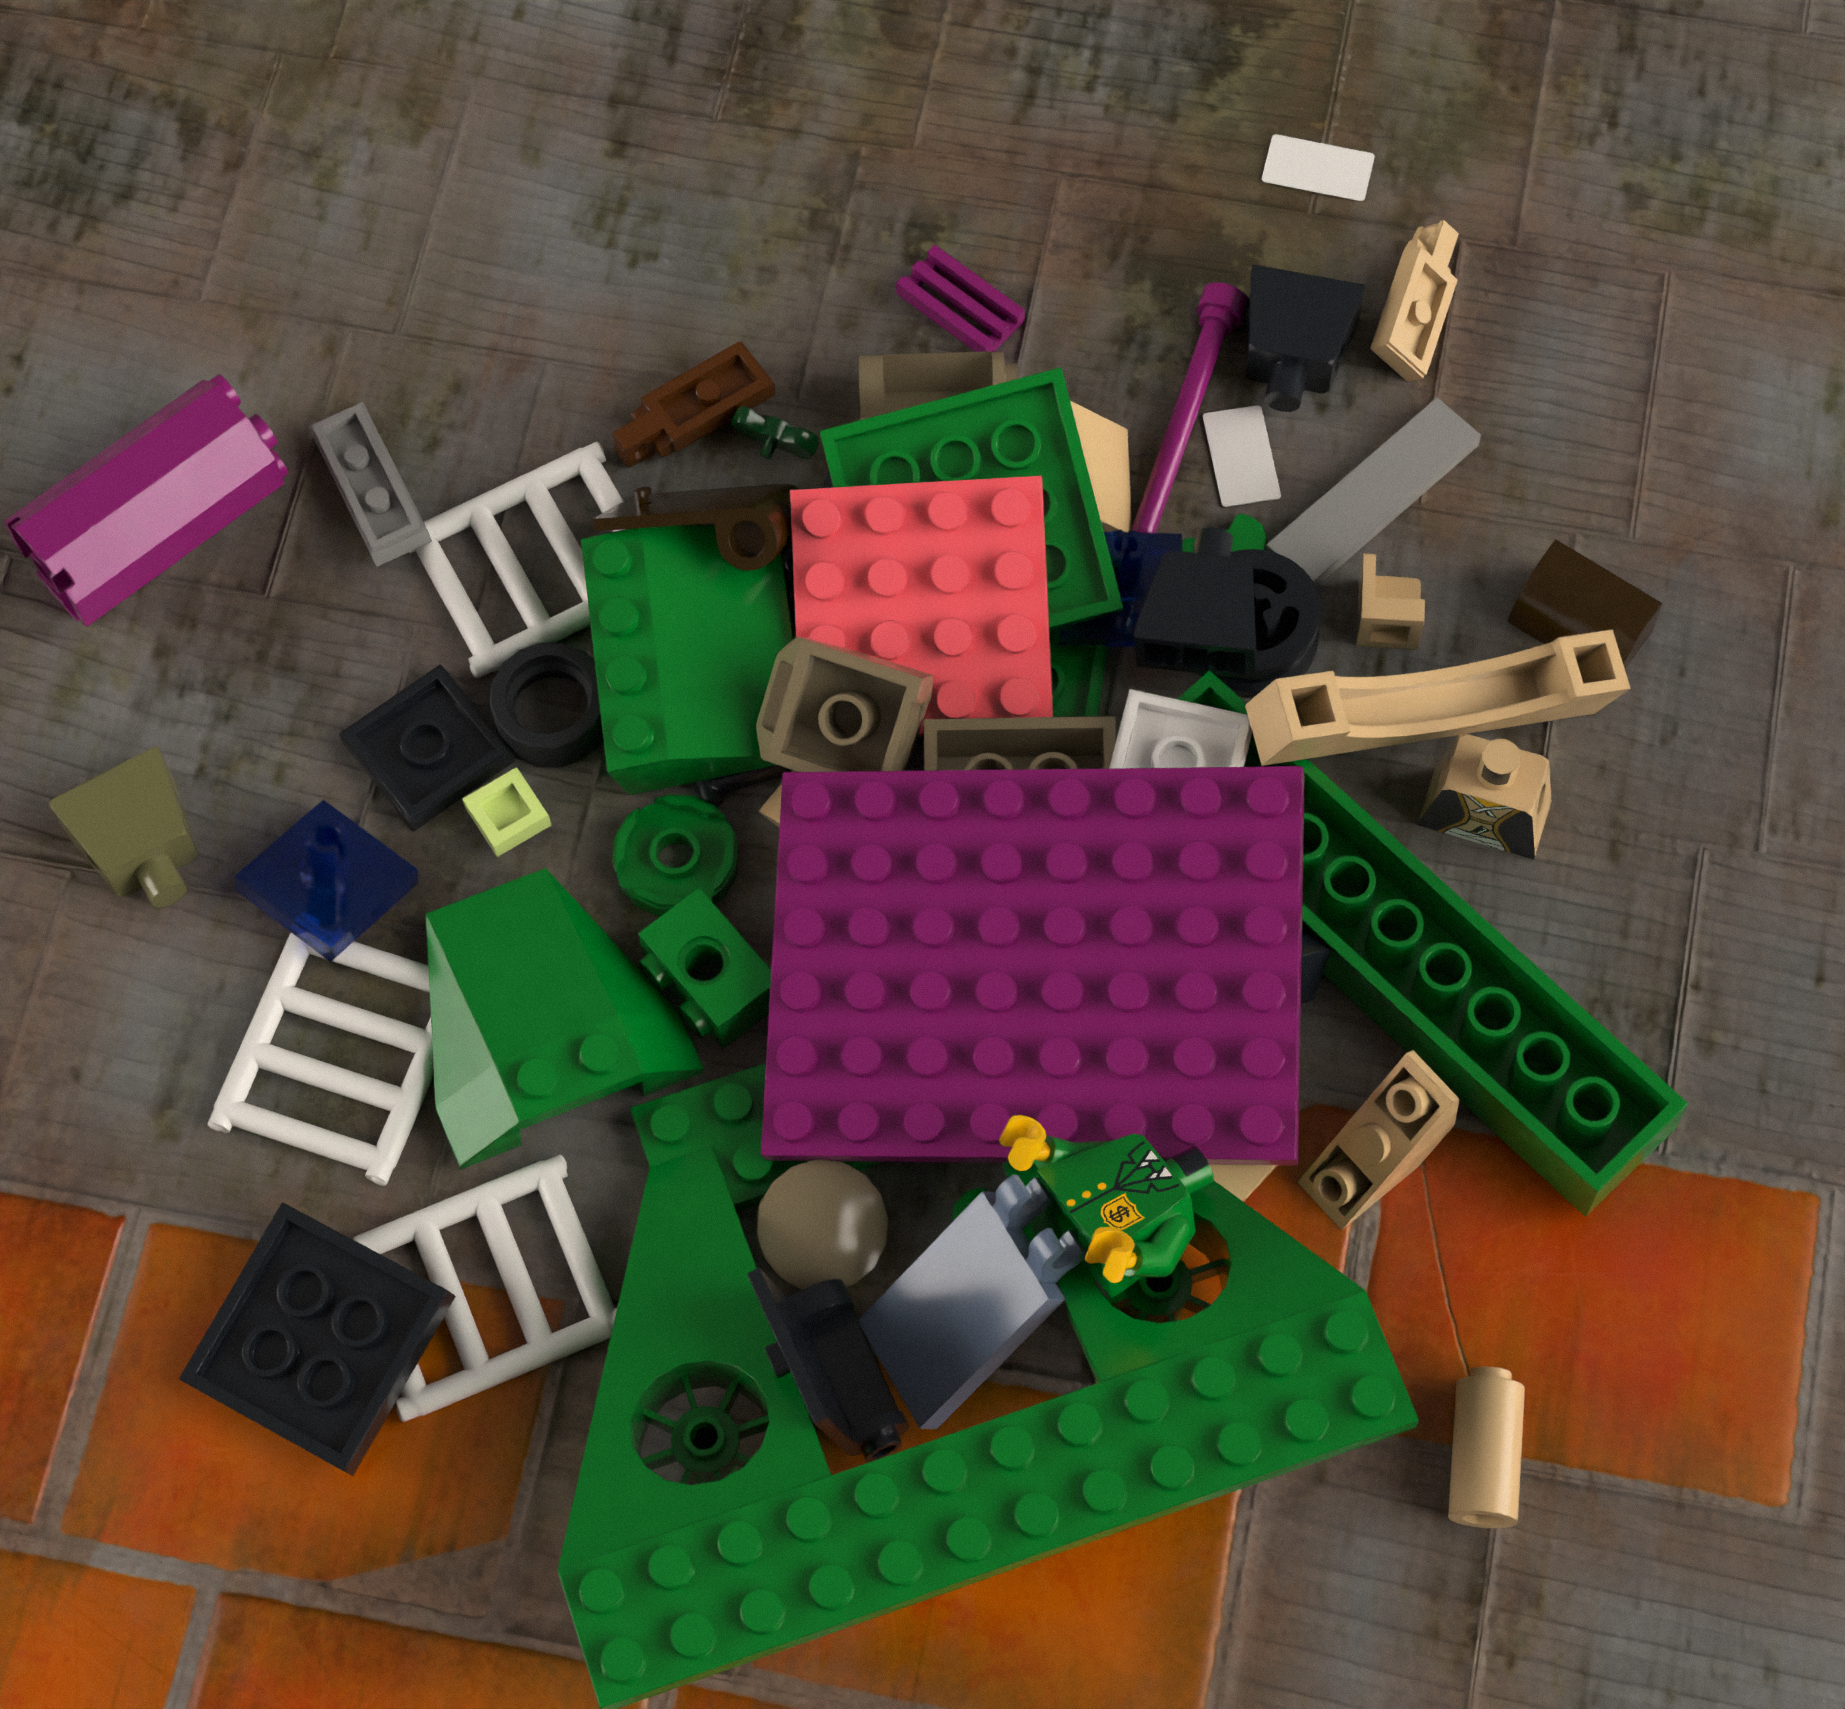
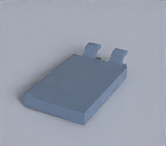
[858,1175,1087,1429]

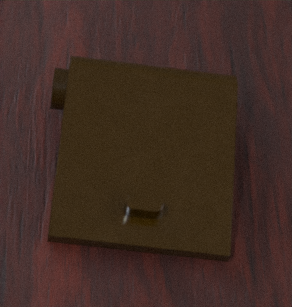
[593,484,800,571]

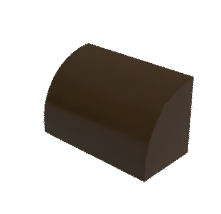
[1507,539,1663,669]

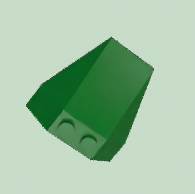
[426,868,704,1170]

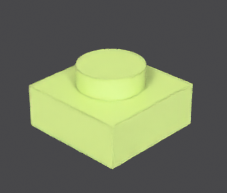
[462,767,552,857]

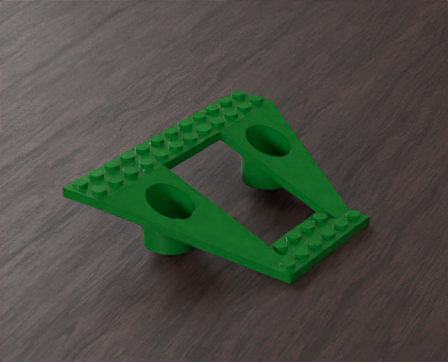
[557,1063,1419,1709]

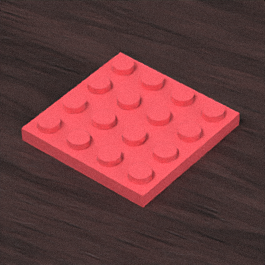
[790,476,1053,737]

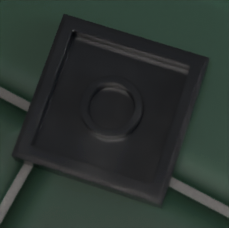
[339,664,515,832]

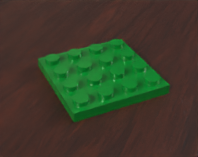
[819,367,1124,631]

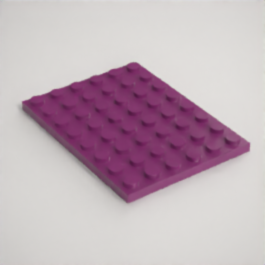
[761,766,1304,1165]

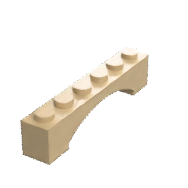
[1245,629,1631,766]

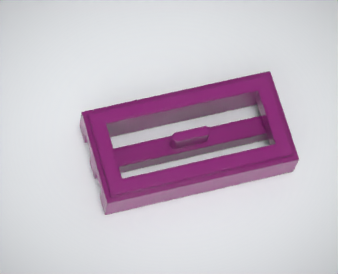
[896,244,1025,352]

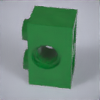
[638,888,771,1049]

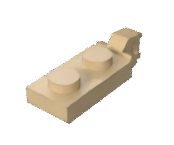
[1370,220,1459,382]

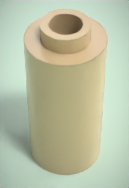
[1448,1366,1525,1528]

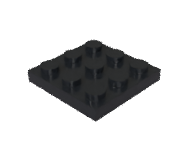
[179,1202,456,1476]

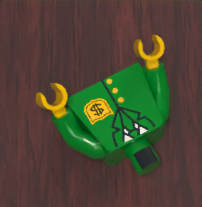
[999,1115,1214,1298]

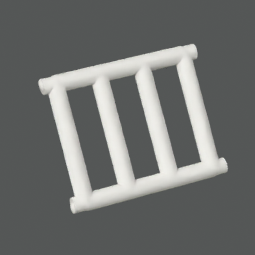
[408,441,625,678]
[208,915,434,1186]
[353,1154,617,1422]

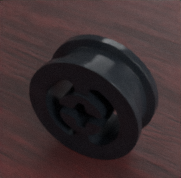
[1198,549,1322,696]

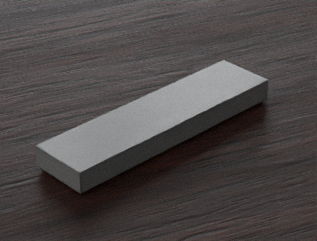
[1266,397,1481,587]

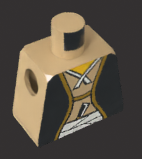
[1417,734,1552,860]

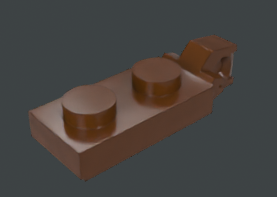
[612,341,775,468]

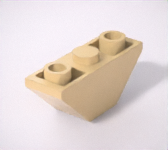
[1298,1050,1459,1230]

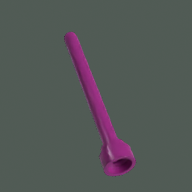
[1132,282,1249,543]

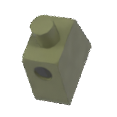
[48,745,198,908]

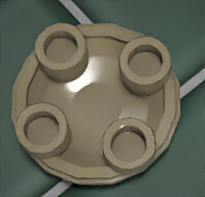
[756,1159,888,1290]

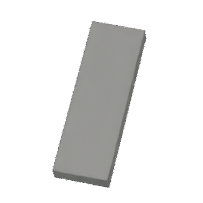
[308,402,432,567]

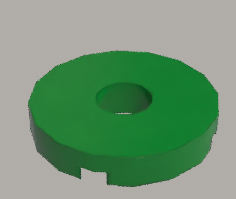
[612,794,740,917]

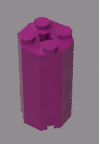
[3,374,289,627]

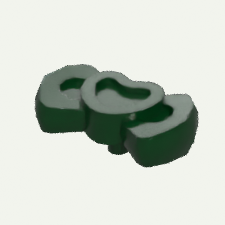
[731,405,819,460]

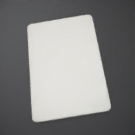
[1262,134,1375,201]
[1203,405,1281,507]

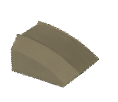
[756,636,933,772]

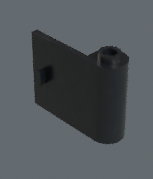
[747,1268,909,1462]

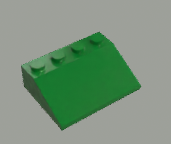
[581,525,795,796]

